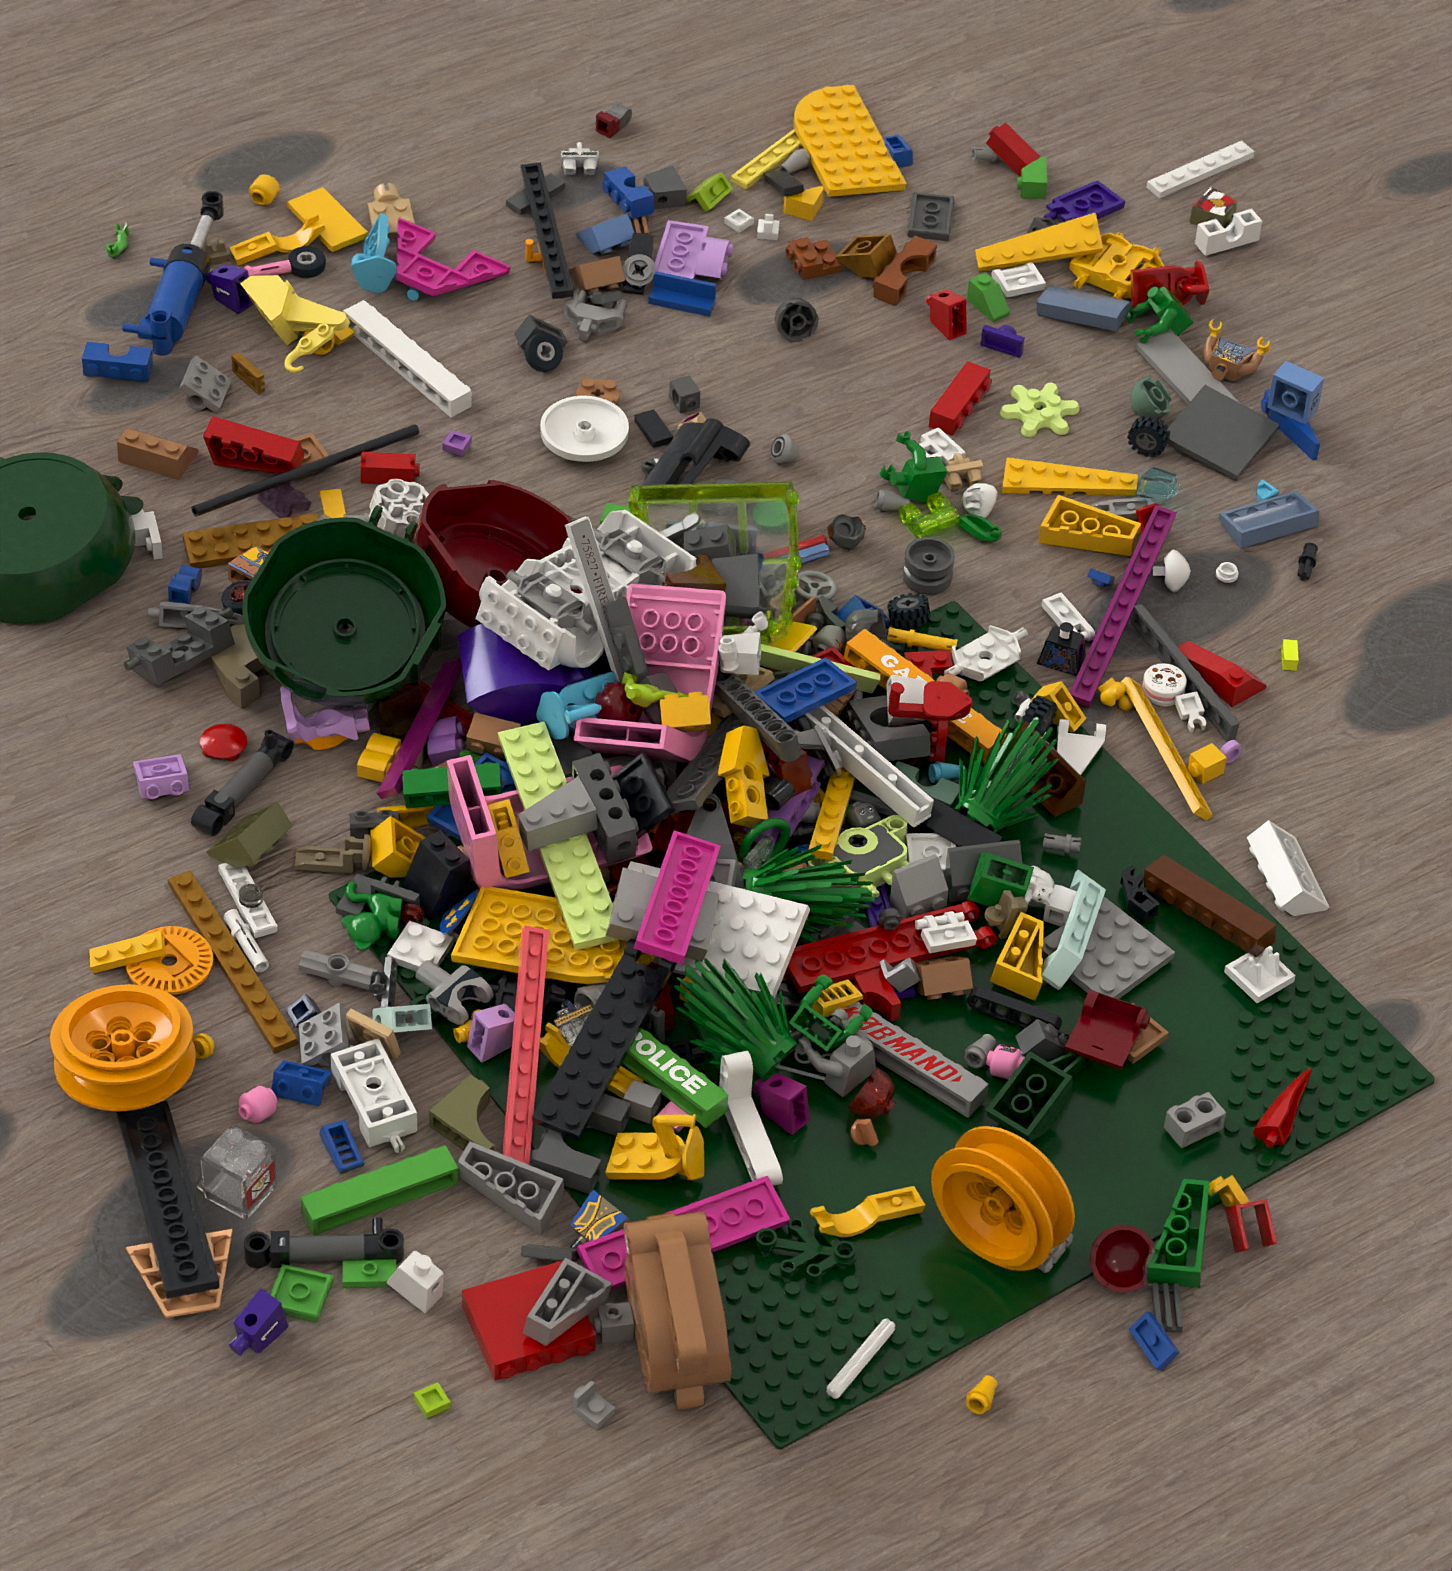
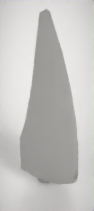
[148,601,244,628]

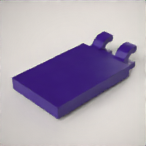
[1044,180,1125,222]

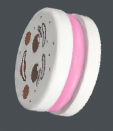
[1142,664,1187,707]

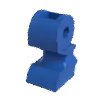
[168,565,202,604]

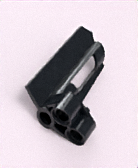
[635,418,750,506]

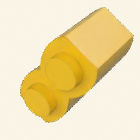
[357,733,401,783]

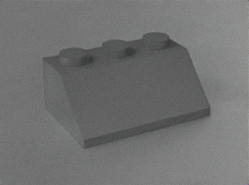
[944,840,1022,902]

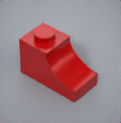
[853,967,901,1022]

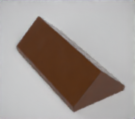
[1004,721,1086,817]

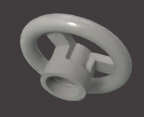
[792,571,837,603]

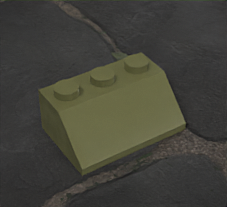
[206,802,293,869]

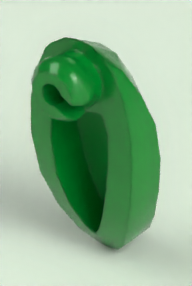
[957,514,1002,543]

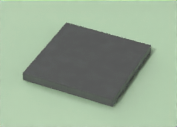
[1167,385,1280,481]

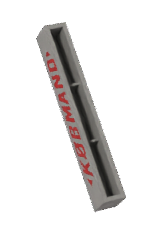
[824,993,988,1118]

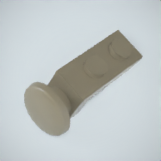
[294,834,371,874]

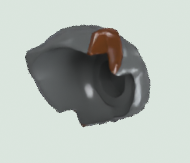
[827,514,866,550]

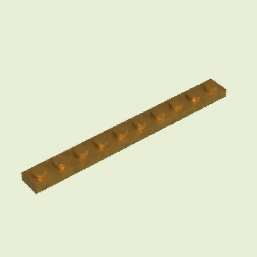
[168,870,297,1054]

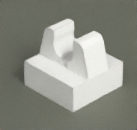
[757,214,780,241]

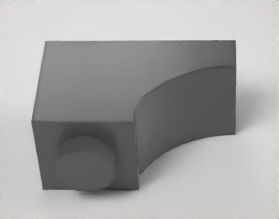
[514,315,568,350]

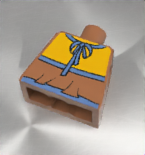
[228,546,271,583]

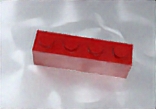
[929,361,992,436]

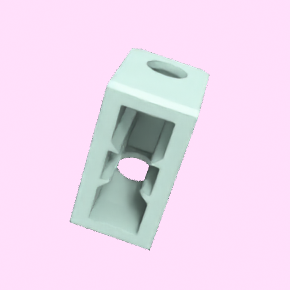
[372,1004,432,1032]

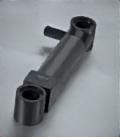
[191,730,294,836]
[244,1217,404,1269]

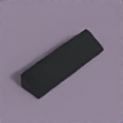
[920,794,1002,847]

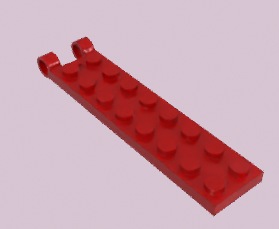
[786,900,997,993]

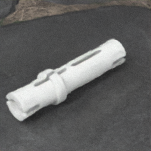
[224,909,269,973]

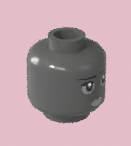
[846,801,882,828]

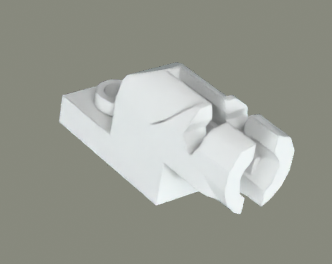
[131,509,163,560]

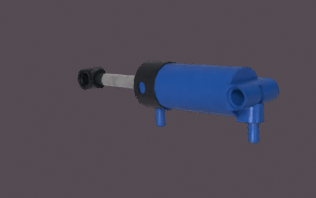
[122,191,224,356]

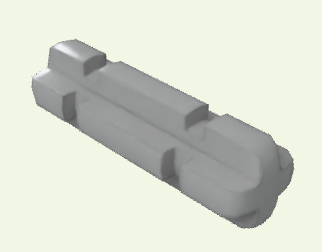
[1037,1233,1073,1273]

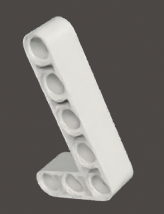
[719,1051,783,1186]

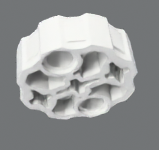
[369,479,429,542]

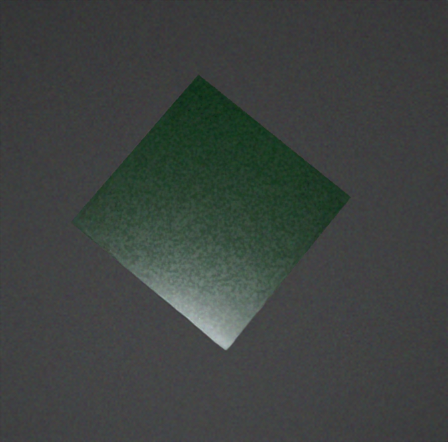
[329,601,1435,1450]

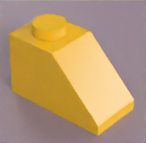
[1031,681,1086,733]

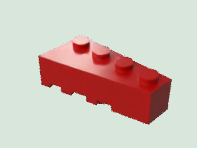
[203,416,305,474]

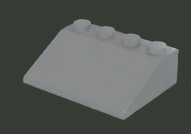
[605,868,719,962]

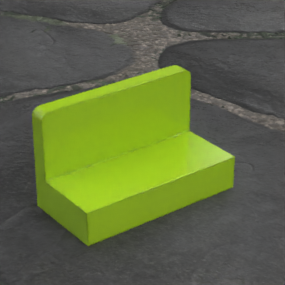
[686,172,733,212]

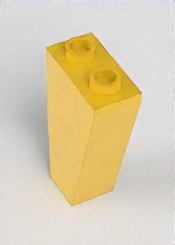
[487,799,530,878]

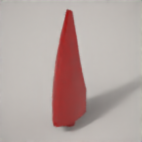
[1253,1068,1312,1148]

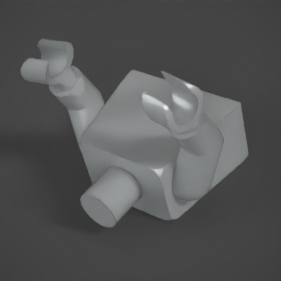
[796,1008,876,1097]

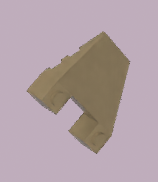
[208,623,264,709]

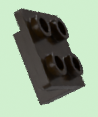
[380,684,422,745]

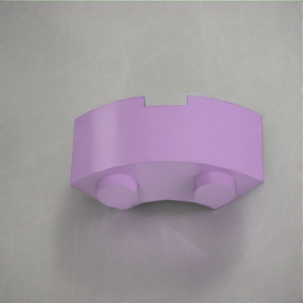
[695,237,734,280]

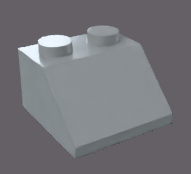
[890,854,948,919]

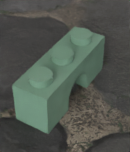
[895,761,959,809]

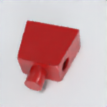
[926,290,967,340]

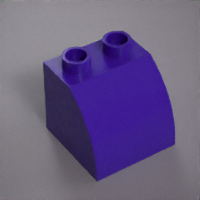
[458,623,593,727]

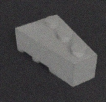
[518,776,598,852]
[523,1258,612,1346]

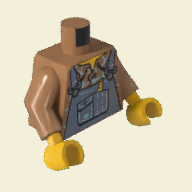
[1203,320,1271,382]

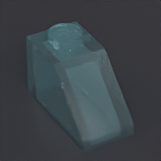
[1136,467,1179,500]

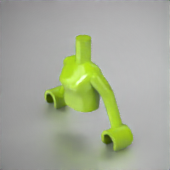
[621,671,689,708]

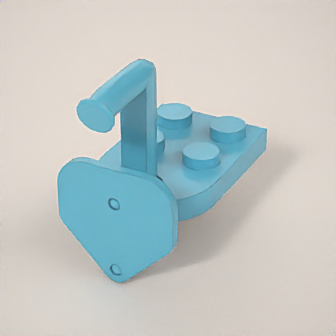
[351,213,419,301]
[536,672,617,739]

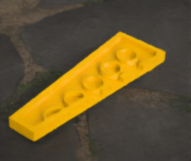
[975,213,1103,272]
[1002,458,1138,496]

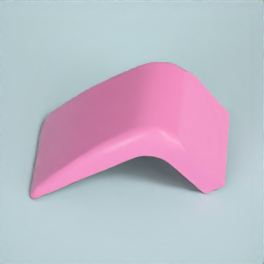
[574,584,726,763]
[447,755,652,891]

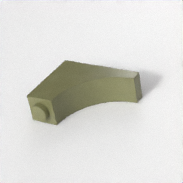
[429,1074,494,1151]

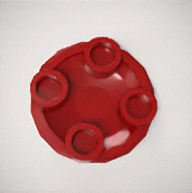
[200,724,247,761]

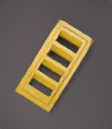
[812,980,863,1018]

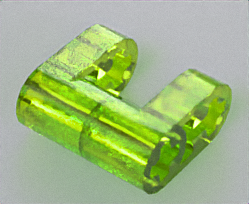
[899,492,959,538]

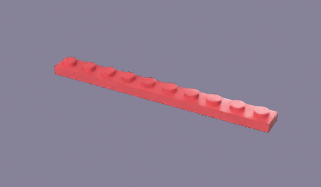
[502,925,549,1165]

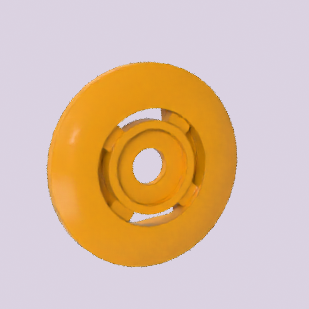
[125,926,213,995]

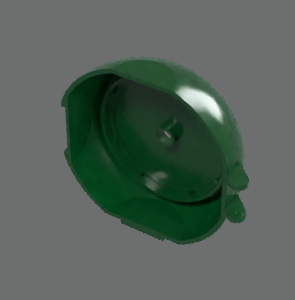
[0,452,144,624]
[242,505,446,707]

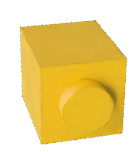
[1187,743,1227,784]

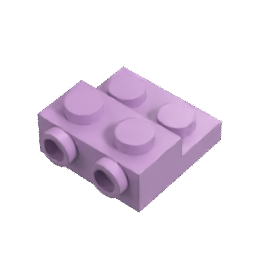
[133,754,190,799]

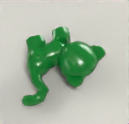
[342,881,403,951]

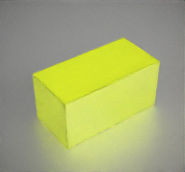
[1281,639,1299,671]

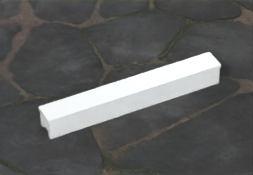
[791,706,934,828]

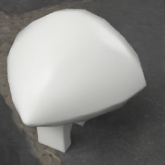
[961,483,998,518]
[1153,549,1191,593]

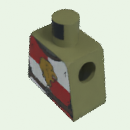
[1190,186,1237,229]

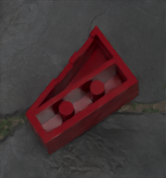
[760,740,813,797]

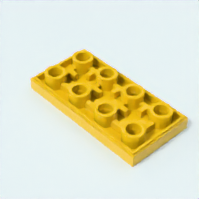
[287,187,368,252]

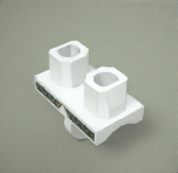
[561,142,599,175]

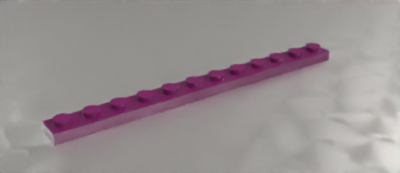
[1069,505,1177,707]

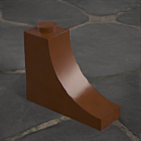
[662,555,726,592]

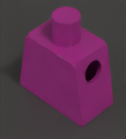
[753,1073,810,1135]

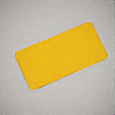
[320,489,346,518]

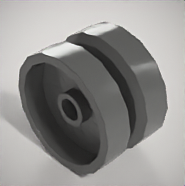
[903,537,955,594]

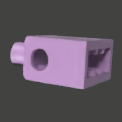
[467,1004,515,1063]

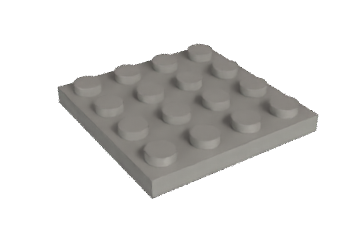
[1042,897,1175,999]

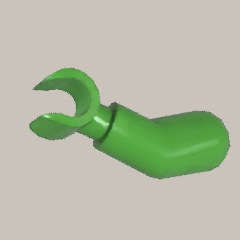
[106,222,129,258]

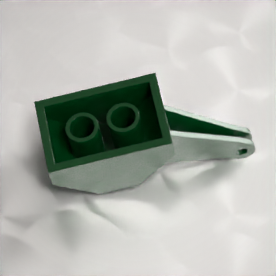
[986,1051,1089,1142]

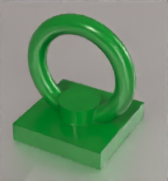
[735,818,791,869]

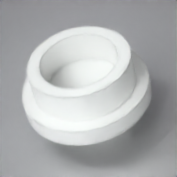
[1216,562,1239,583]

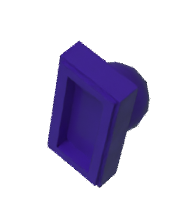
[980,325,1025,358]

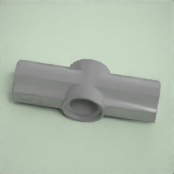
[299,950,377,990]

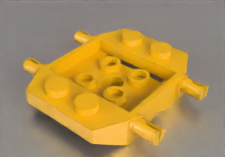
[1069,232,1164,299]

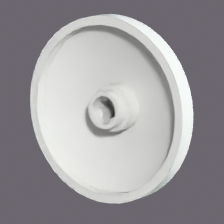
[540,396,629,462]

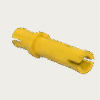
[887,627,958,653]

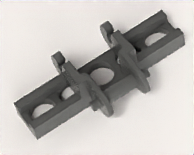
[371,956,398,1008]

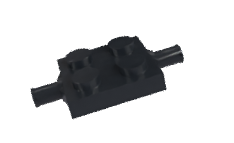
[488,971,567,1023]

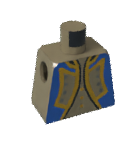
[570,1190,631,1249]

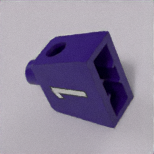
[206,264,254,314]
[229,1288,289,1356]

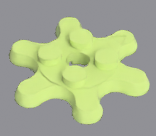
[999,383,1080,437]

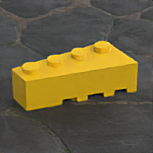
[1039,495,1141,556]

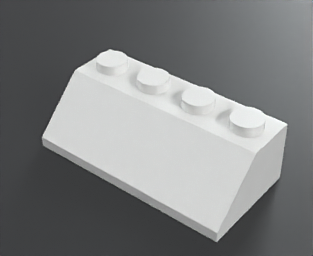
[1247,820,1330,916]

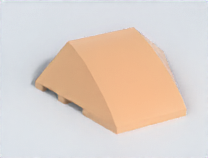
[126,1229,232,1318]

